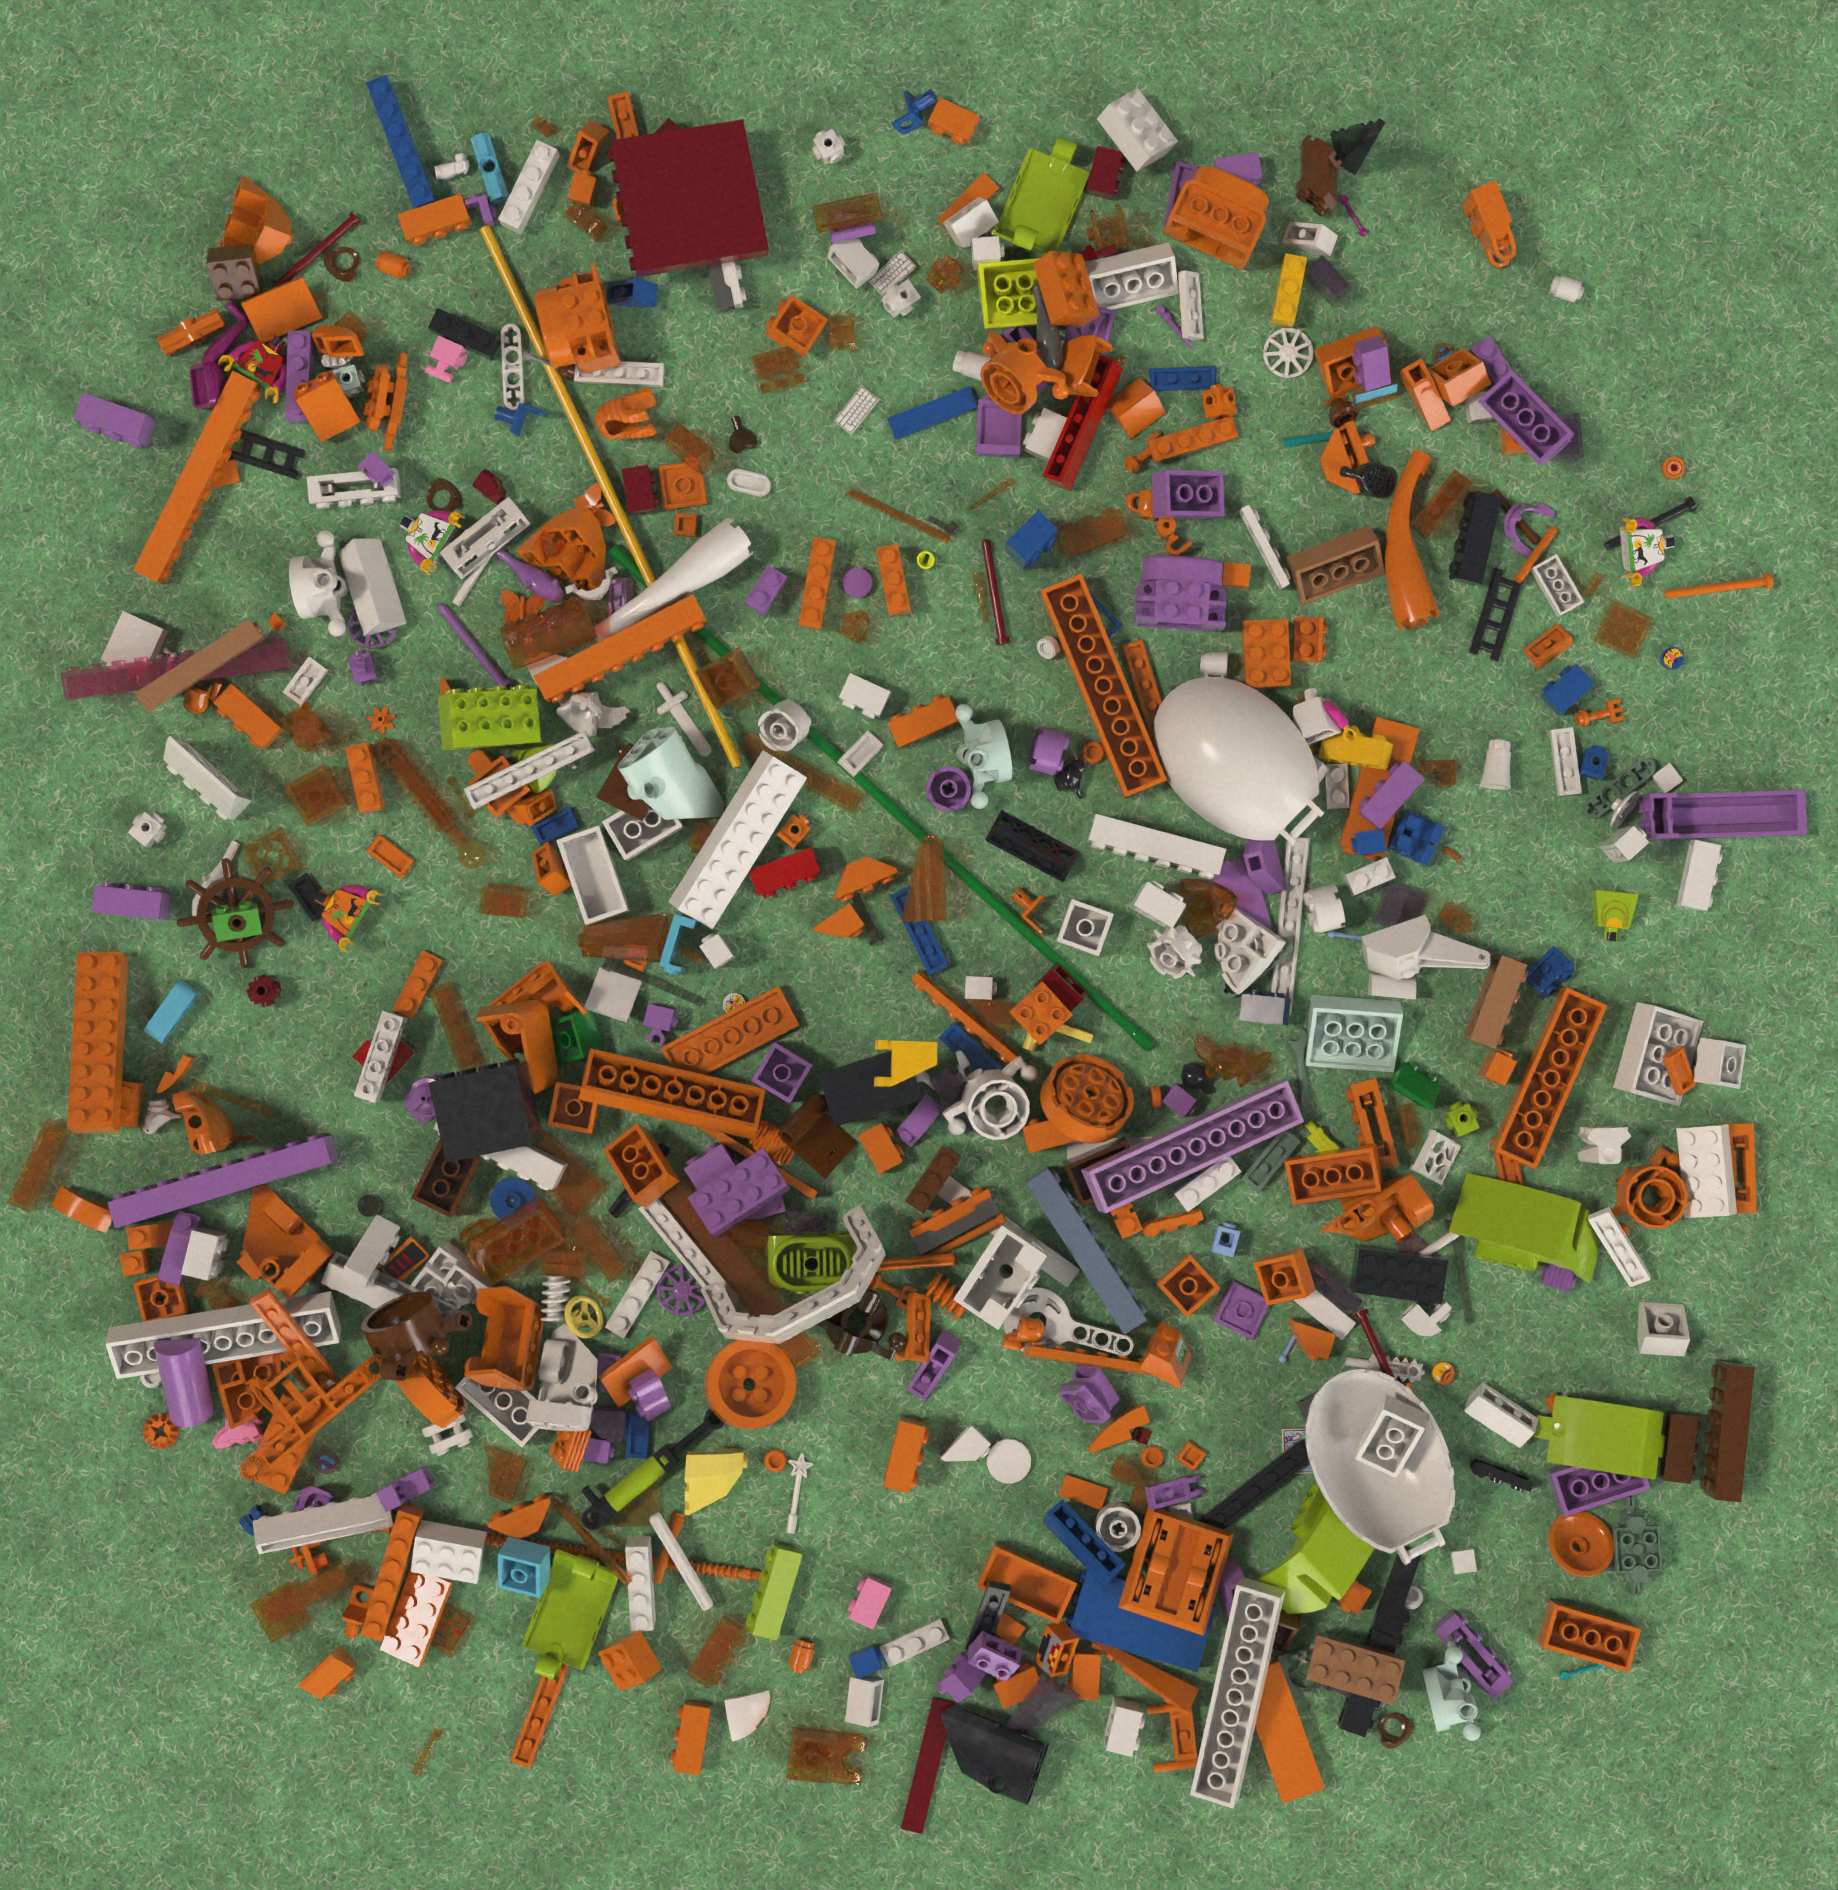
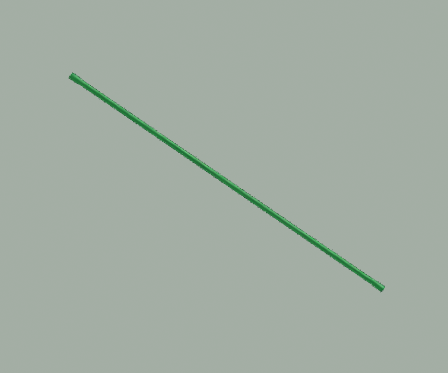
[608,544,1154,1051]

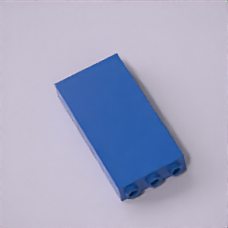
[1066,1568,1217,1672]

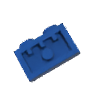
[1525,946,1575,1000]

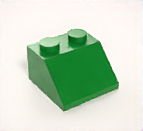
[551,1010,604,1065]
[1387,1062,1442,1110]

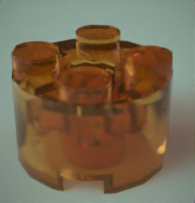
[280,701,332,754]

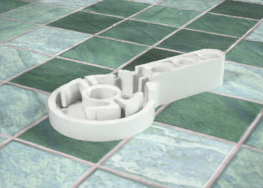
[1003,1287,1134,1356]

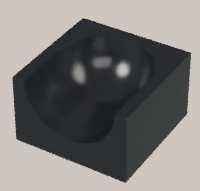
[819,1051,922,1127]

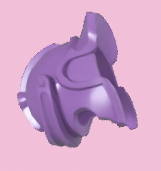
[404,1072,440,1123]

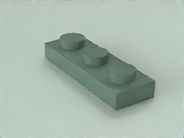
[1241,1130,1301,1193]

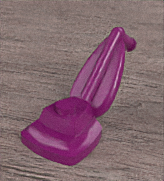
[190,300,250,409]

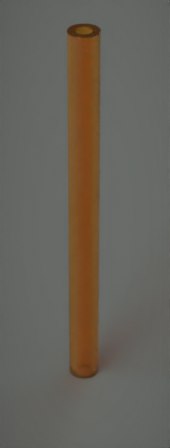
[847,488,951,544]
[554,1501,632,1586]

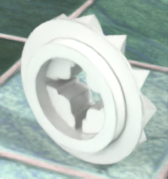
[321,354,353,368]

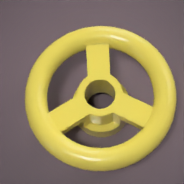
[565,1295,603,1339]

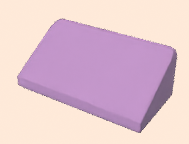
[608,578,634,616]

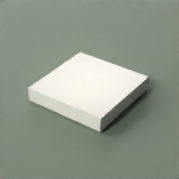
[585,967,642,1023]

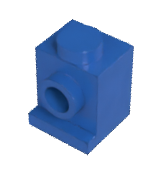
[1579,745,1609,781]

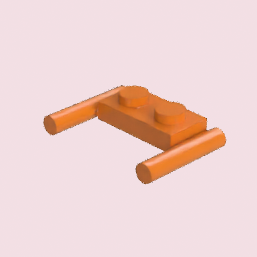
[1146,1703,1198,1773]

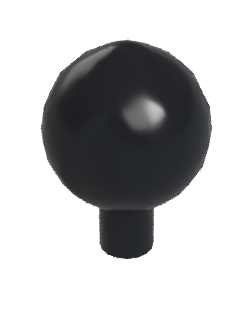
[1181,1062,1212,1095]

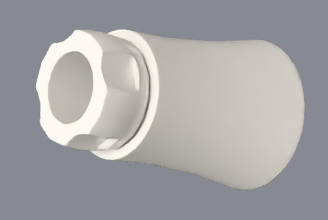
[952,351,991,381]
[1479,739,1511,790]

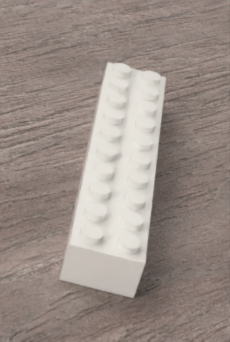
[105,1291,341,1379]
[1190,1577,1285,1808]

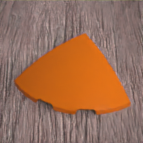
[211,1353,281,1429]

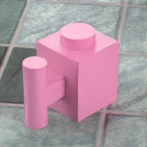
[425,336,467,383]

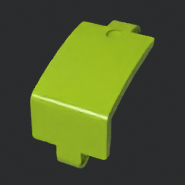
[991,136,1090,255]
[1533,1395,1666,1479]
[522,1549,620,1681]

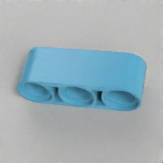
[144,979,200,1045]

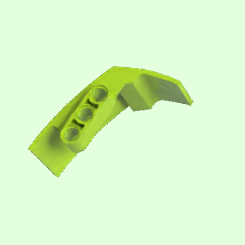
[1448,1173,1602,1283]
[1255,1483,1375,1614]

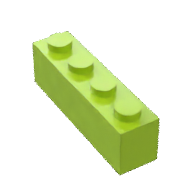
[746,1543,803,1640]

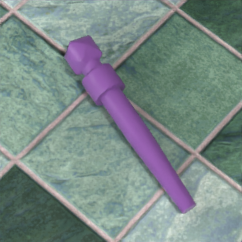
[1156,305,1193,348]

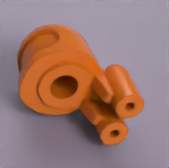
[183,679,224,714]
[1002,1313,1045,1350]

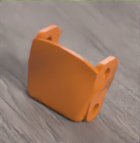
[1053,335,1113,397]

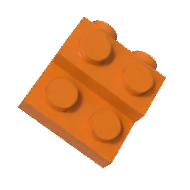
[765,294,828,356]

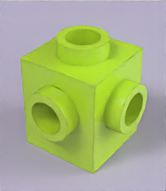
[1444,1101,1480,1137]

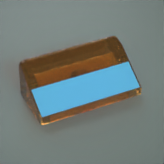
[1351,380,1398,410]

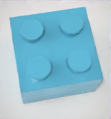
[498,1536,550,1598]

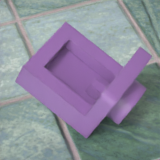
[465,194,498,227]

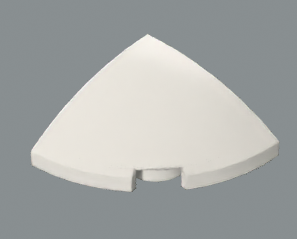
[724,1690,770,1741]

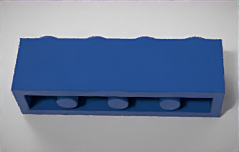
[1042,1499,1126,1587]

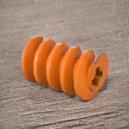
[923,1271,966,1321]

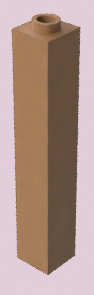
[134,619,264,713]

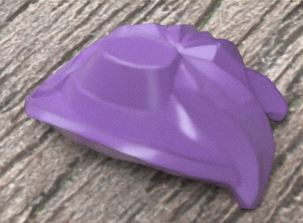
[293,1486,333,1511]

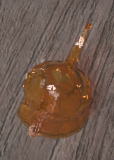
[1194,1035,1272,1087]

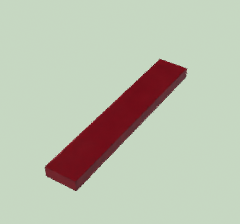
[901,1697,954,1834]

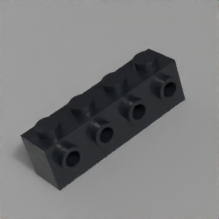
[1449,491,1502,586]

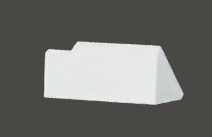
[338,539,407,637]

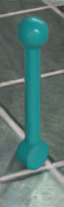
[1560,1663,1605,1680]

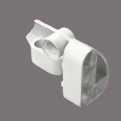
[525,1324,598,1431]

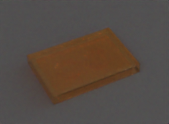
[811,192,883,233]

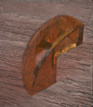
[1180,879,1238,940]

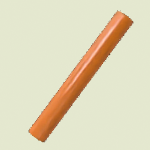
[1514,526,1558,583]

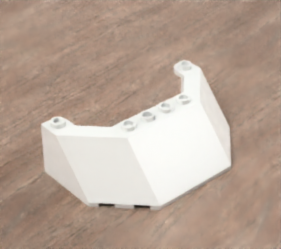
[701,1205,886,1344]

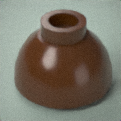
[1329,397,1359,428]

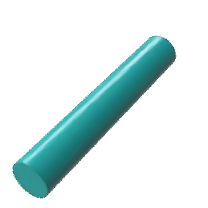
[1283,431,1333,448]

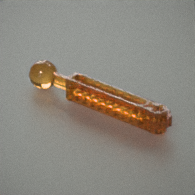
[375,737,486,869]

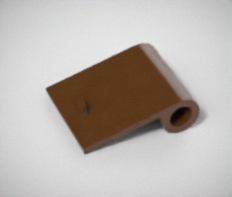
[596,743,650,821]
[778,1094,857,1179]

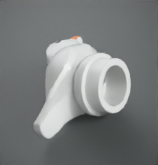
[140,1099,182,1134]

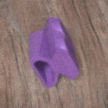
[1059,1365,1120,1423]

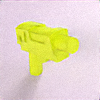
[1304,1120,1341,1153]

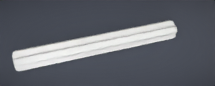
[649,1512,713,1611]

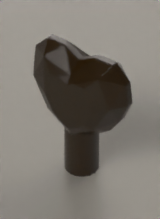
[729,416,758,454]

